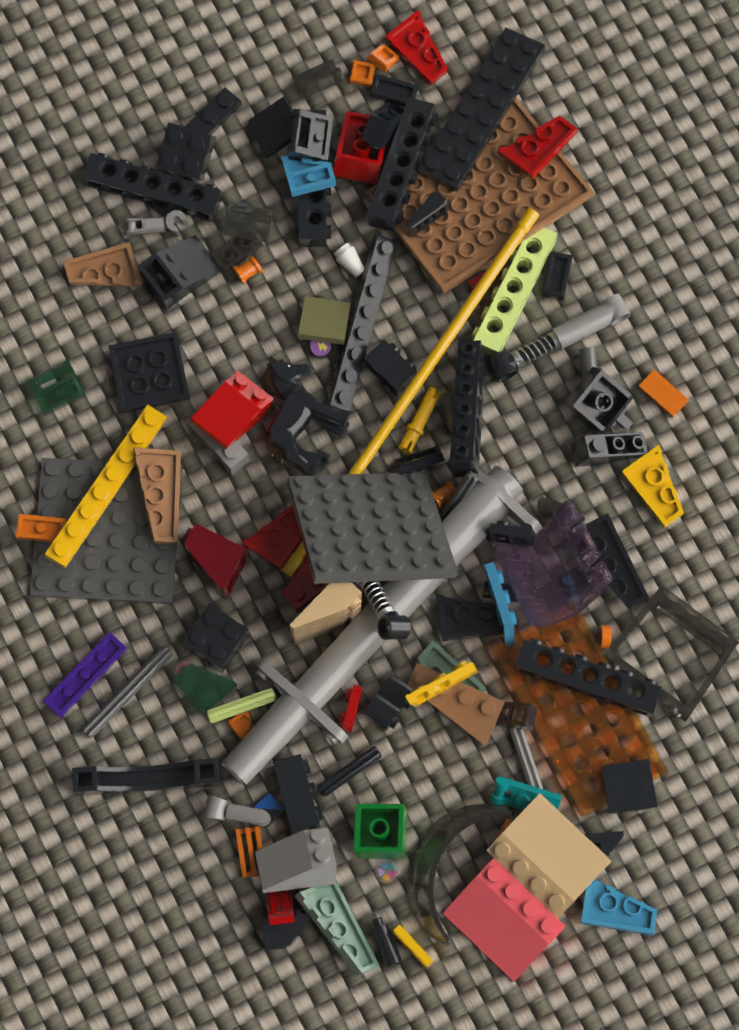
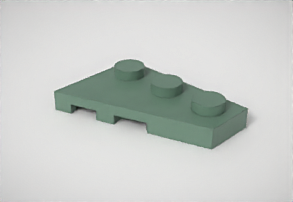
[417,641,487,724]

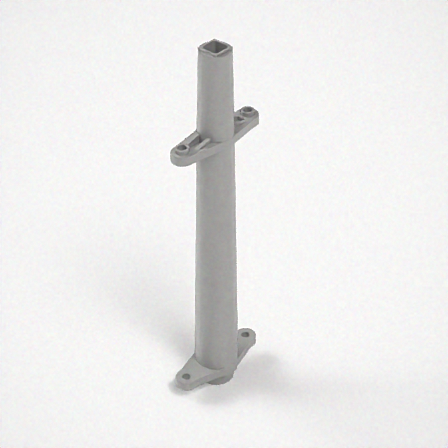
[222,458,542,786]

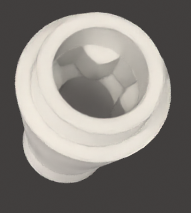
[334,243,364,278]

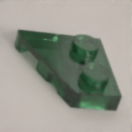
[172,663,238,715]

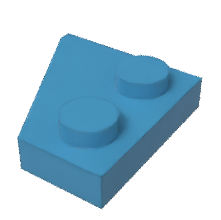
[281,156,337,197]

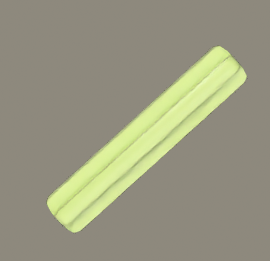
[207,688,276,723]

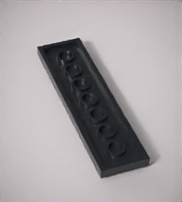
[417,27,546,192]

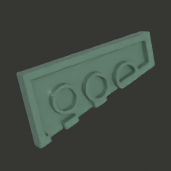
[295,881,379,976]

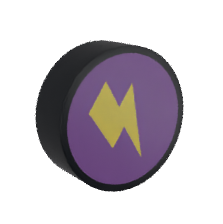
[309,340,333,359]

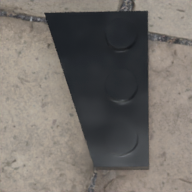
[436,594,510,642]

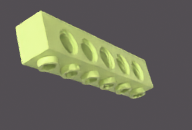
[471,227,557,356]

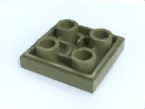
[298,296,351,345]

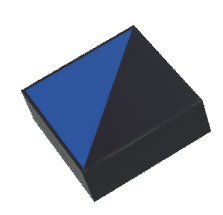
[252,792,286,827]

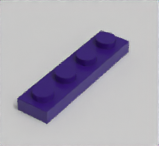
[43,632,128,718]

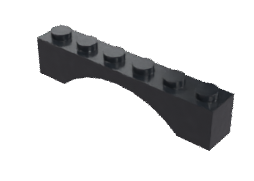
[72,758,221,796]

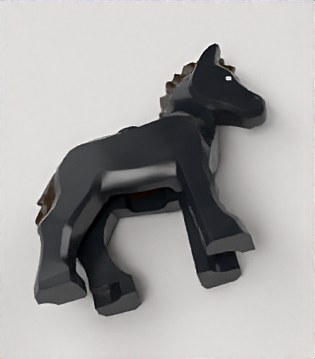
[264,356,353,476]

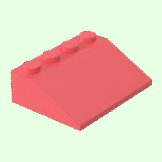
[443,858,566,982]

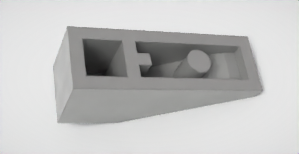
[187,421,250,476]

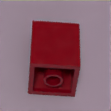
[183,523,248,600]

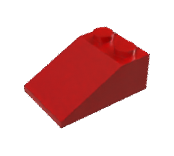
[333,111,386,185]
[190,371,274,449]

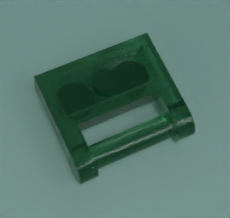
[26,360,86,416]

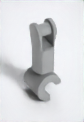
[125,210,189,236]
[203,795,271,826]

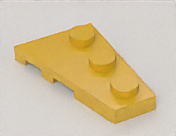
[621,445,684,528]
[405,661,478,707]

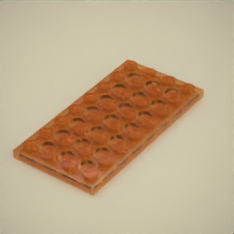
[492,604,669,818]

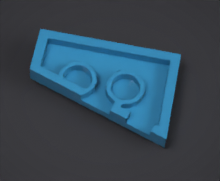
[485,562,517,647]
[580,880,657,936]

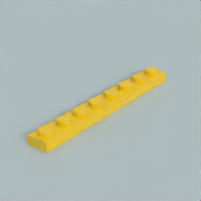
[45,405,167,569]

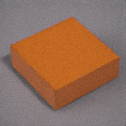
[368,44,400,73]
[349,60,376,87]

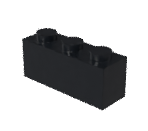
[273,754,323,835]

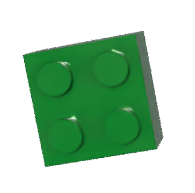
[354,804,407,859]

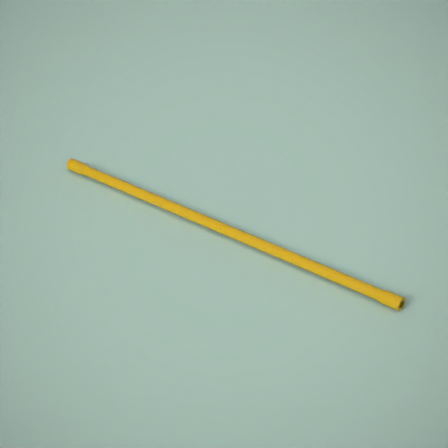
[281,208,539,578]

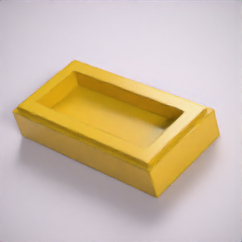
[393,924,433,968]

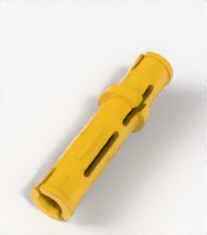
[398,387,442,454]

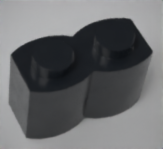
[363,674,413,731]

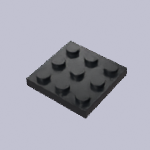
[108,332,190,413]

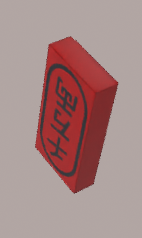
[267,890,294,925]

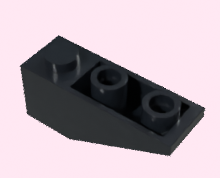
[571,432,648,467]

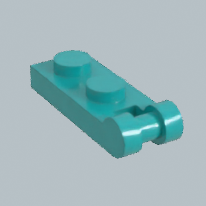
[490,777,562,810]

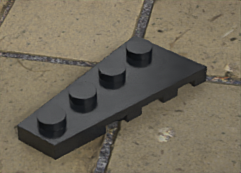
[565,513,650,610]

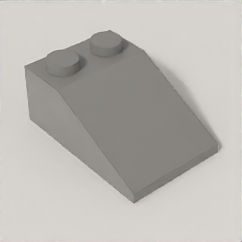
[255,828,337,893]

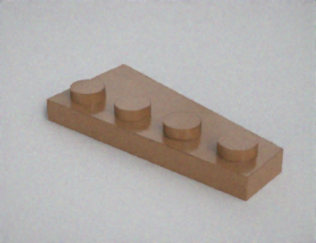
[133,447,181,545]
[407,663,505,746]

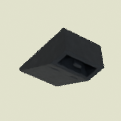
[138,235,222,310]

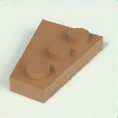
[63,242,143,287]

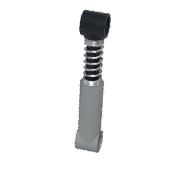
[488,294,631,382]
[355,581,411,640]

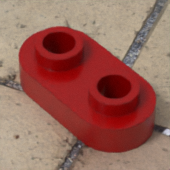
[339,685,363,733]

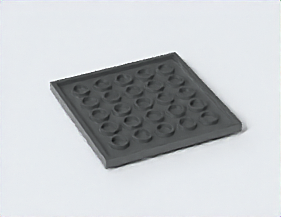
[30,458,183,604]
[287,472,458,584]

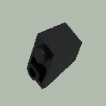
[262,909,312,951]

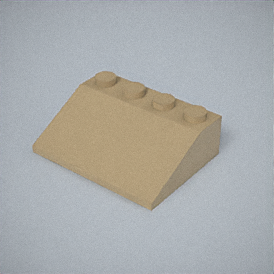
[290,582,362,645]
[486,794,612,918]

